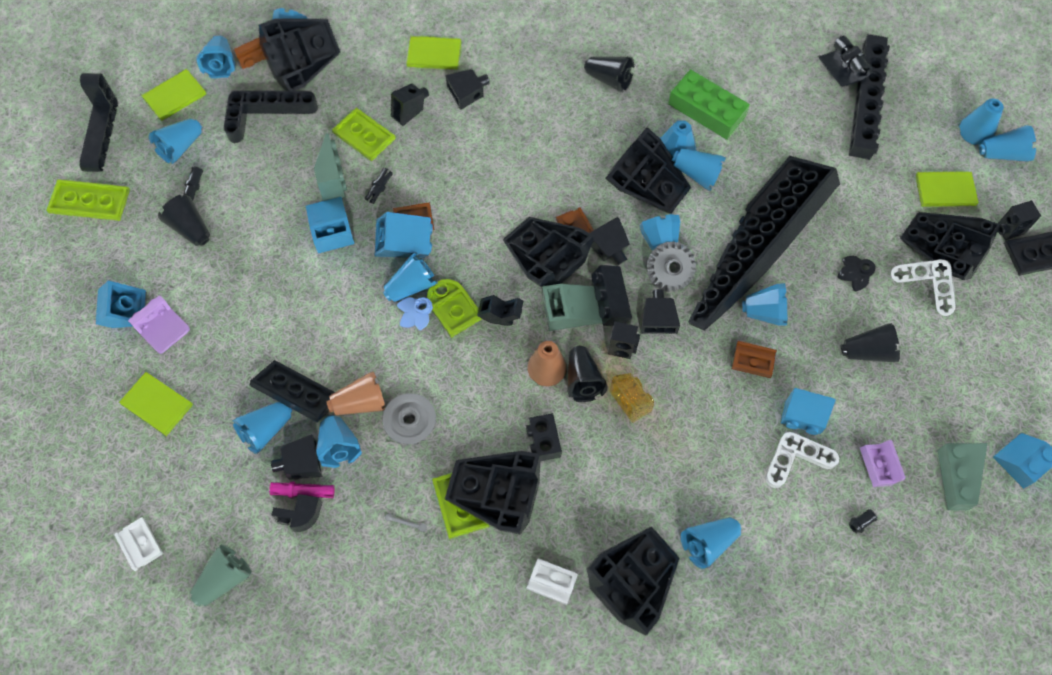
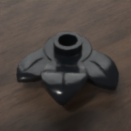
[837,256,876,292]

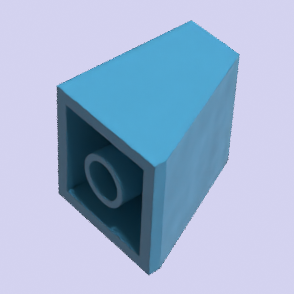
[374,212,433,258]

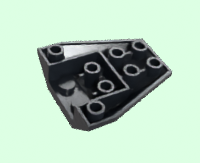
[900,212,1000,280]

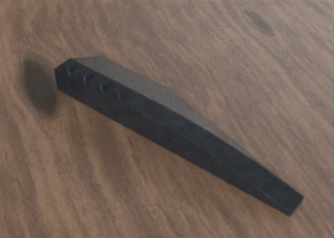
[688,156,840,331]

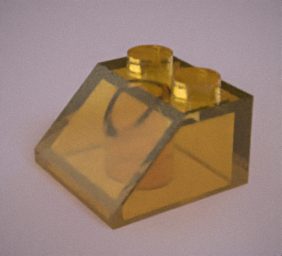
[610,373,654,423]

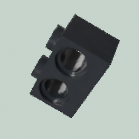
[998,200,1041,240]
[608,321,641,359]
[526,413,562,461]

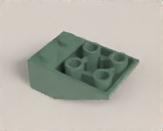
[314,133,347,201]
[542,284,602,331]

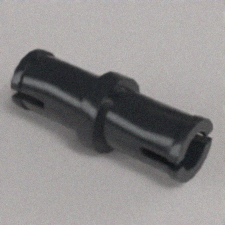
[182,166,203,200]
[364,168,393,204]

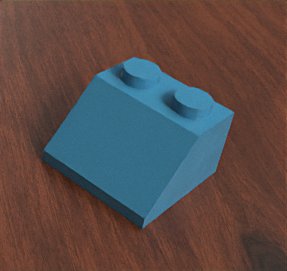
[96,280,146,328]
[781,388,836,435]
[993,433,1052,489]

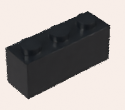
[591,265,632,326]

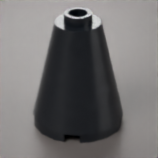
[584,56,635,92]
[158,194,210,246]
[841,323,900,363]
[567,345,608,402]

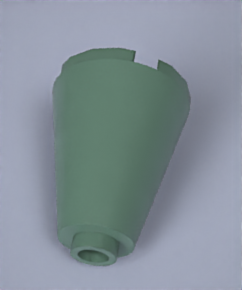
[190,544,252,606]

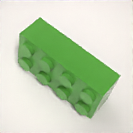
[668,69,750,140]

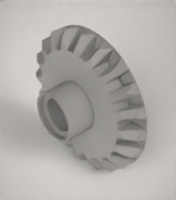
[647,242,696,291]
[382,393,436,445]

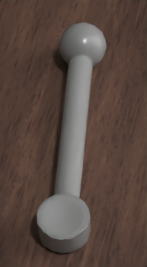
[385,513,427,532]

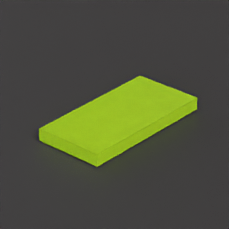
[46,179,130,221]

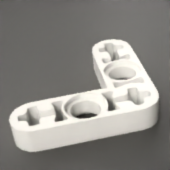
[891,259,956,316]
[766,432,839,488]

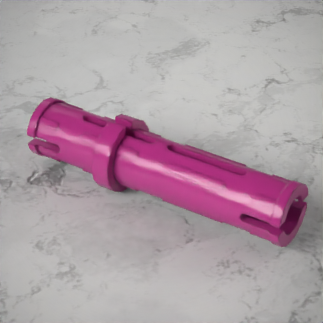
[269,481,335,499]

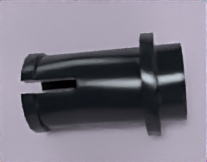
[849,509,878,533]

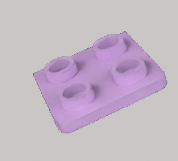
[128,295,190,354]

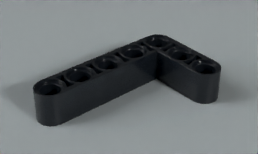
[79,73,118,172]
[224,91,318,143]

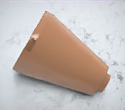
[527,341,567,387]
[326,372,386,415]

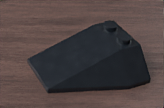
[259,18,341,91]
[605,127,692,214]
[503,217,594,287]
[445,451,541,535]
[586,526,680,636]

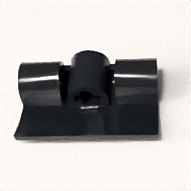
[818,36,872,87]

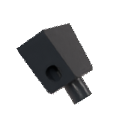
[445,69,490,110]
[391,84,429,126]
[590,217,630,265]
[641,289,680,334]
[271,435,322,480]

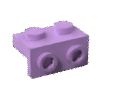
[860,440,905,487]

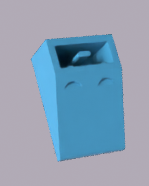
[306,196,355,254]

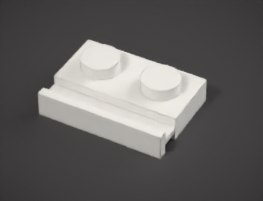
[114,517,164,571]
[526,559,578,605]

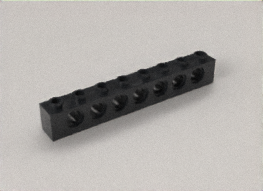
[849,34,890,160]

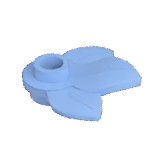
[397,297,433,331]

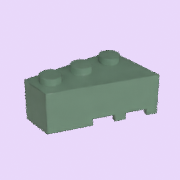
[937,443,988,511]

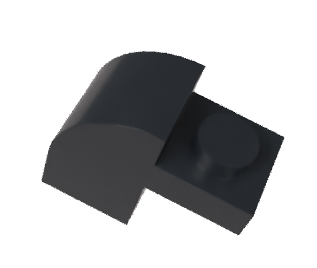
[477,295,524,326]
[271,494,323,532]

